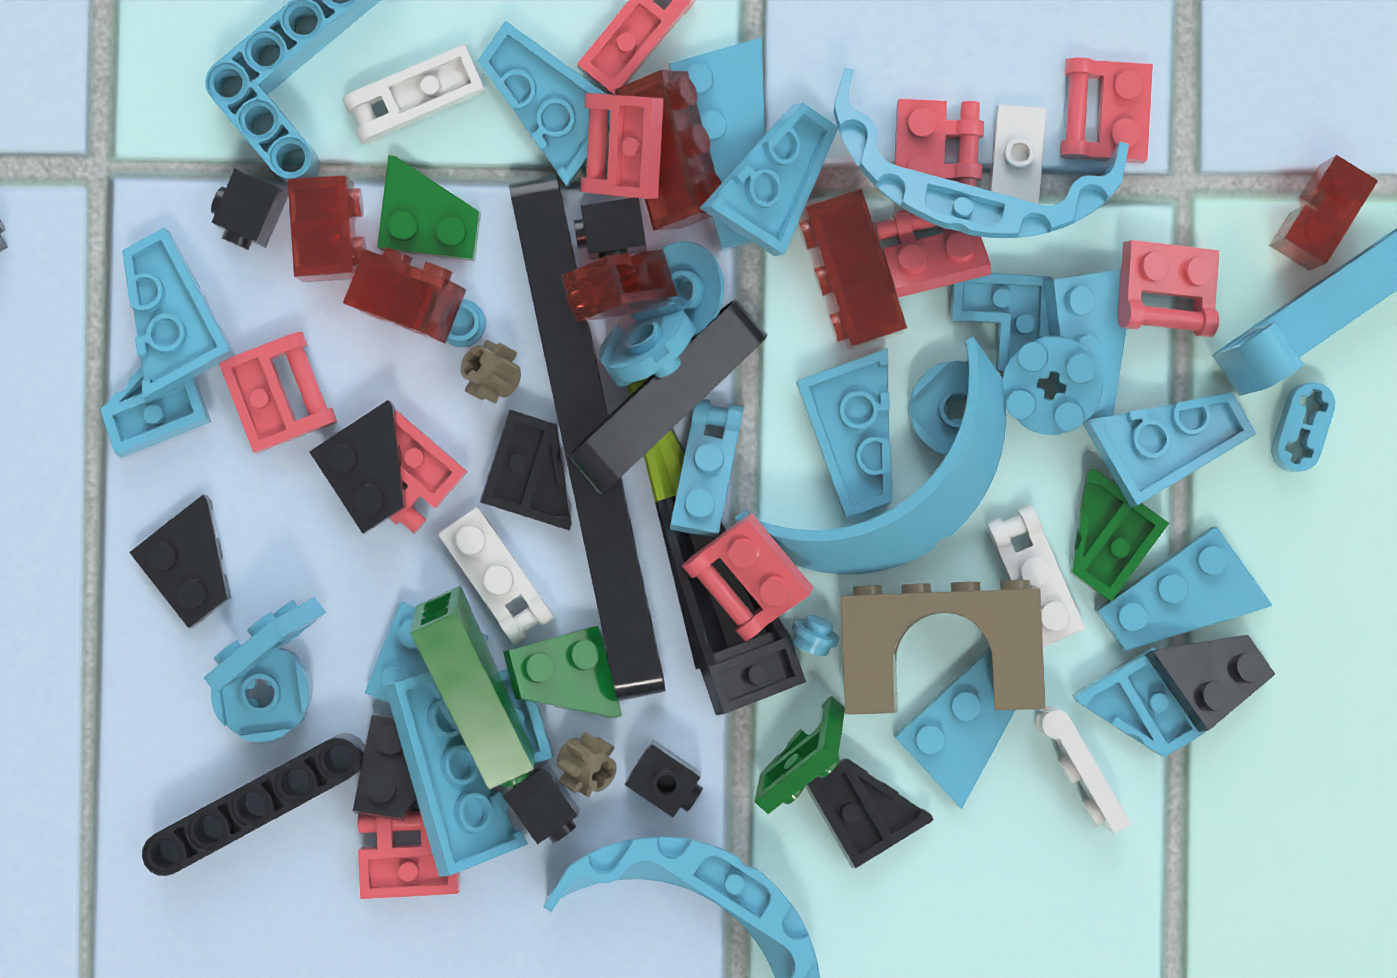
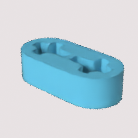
[1271,382,1336,472]

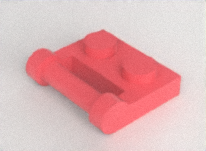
[1060,57,1153,163]
[580,93,664,199]
[1118,240,1220,337]
[219,332,338,453]
[682,512,814,641]

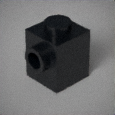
[211,168,289,250]
[574,198,647,266]
[624,740,703,818]
[503,762,580,845]

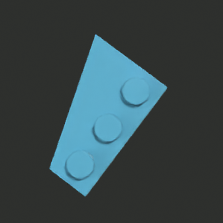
[477,21,611,187]
[700,102,838,256]
[122,227,235,402]
[796,348,892,518]
[1083,392,1257,507]
[894,647,1016,809]

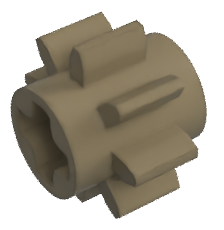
[461,340,521,404]
[556,732,617,797]

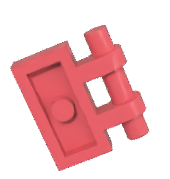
[894,99,984,187]
[874,210,991,298]
[389,409,468,534]
[357,811,460,899]

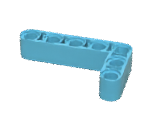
[205,0,381,187]
[1212,228,1397,396]

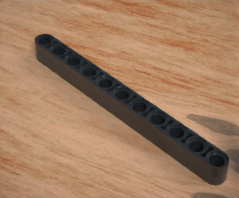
[509,174,666,702]

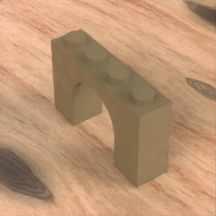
[841,580,1046,715]

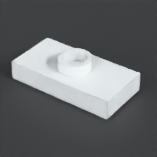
[989,104,1047,204]

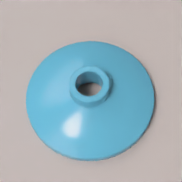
[642,241,724,338]

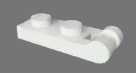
[342,44,486,145]
[986,504,1086,647]
[438,506,555,646]
[1034,706,1131,834]

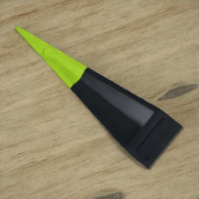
[627,378,806,715]

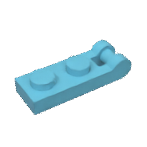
[670,399,744,538]

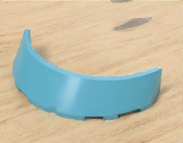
[833,67,1129,238]
[735,336,1006,574]
[543,836,820,978]

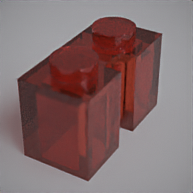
[1269,154,1378,271]
[287,175,367,283]
[343,247,467,344]
[561,249,678,323]

